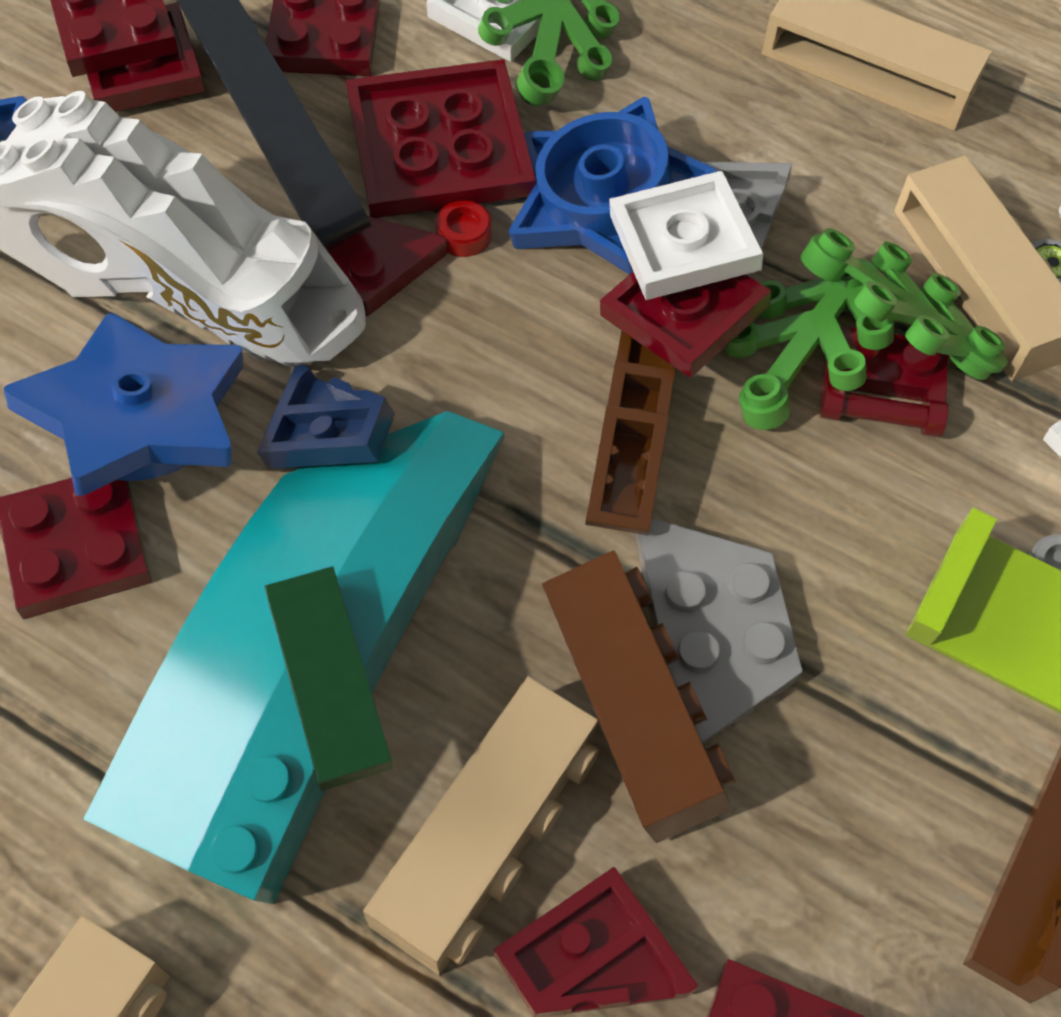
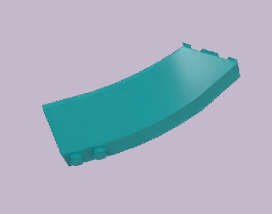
[83,411,505,904]

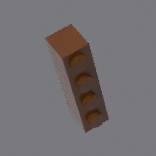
[542,550,736,843]

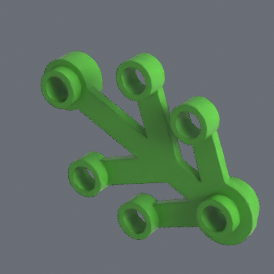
[478,0,620,106]
[800,228,1008,380]
[724,257,895,430]

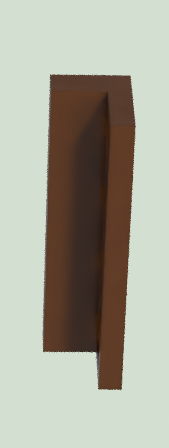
[963,745,1061,1003]

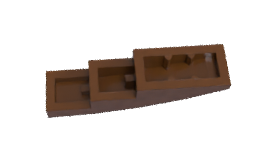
[585,330,675,536]

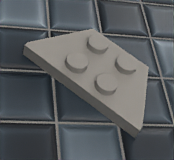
[634,518,803,743]

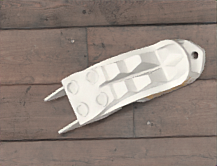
[0,91,366,367]

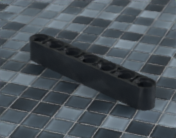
[177,0,372,250]

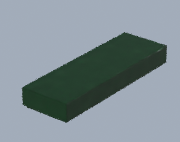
[264,566,393,791]

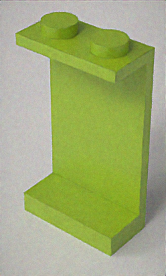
[905,507,1061,714]

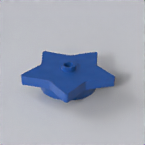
[509,97,717,275]
[4,313,244,496]

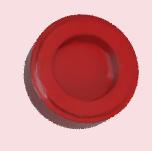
[435,200,492,257]

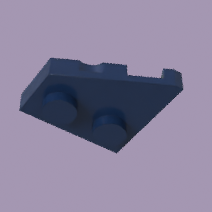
[257,365,395,469]

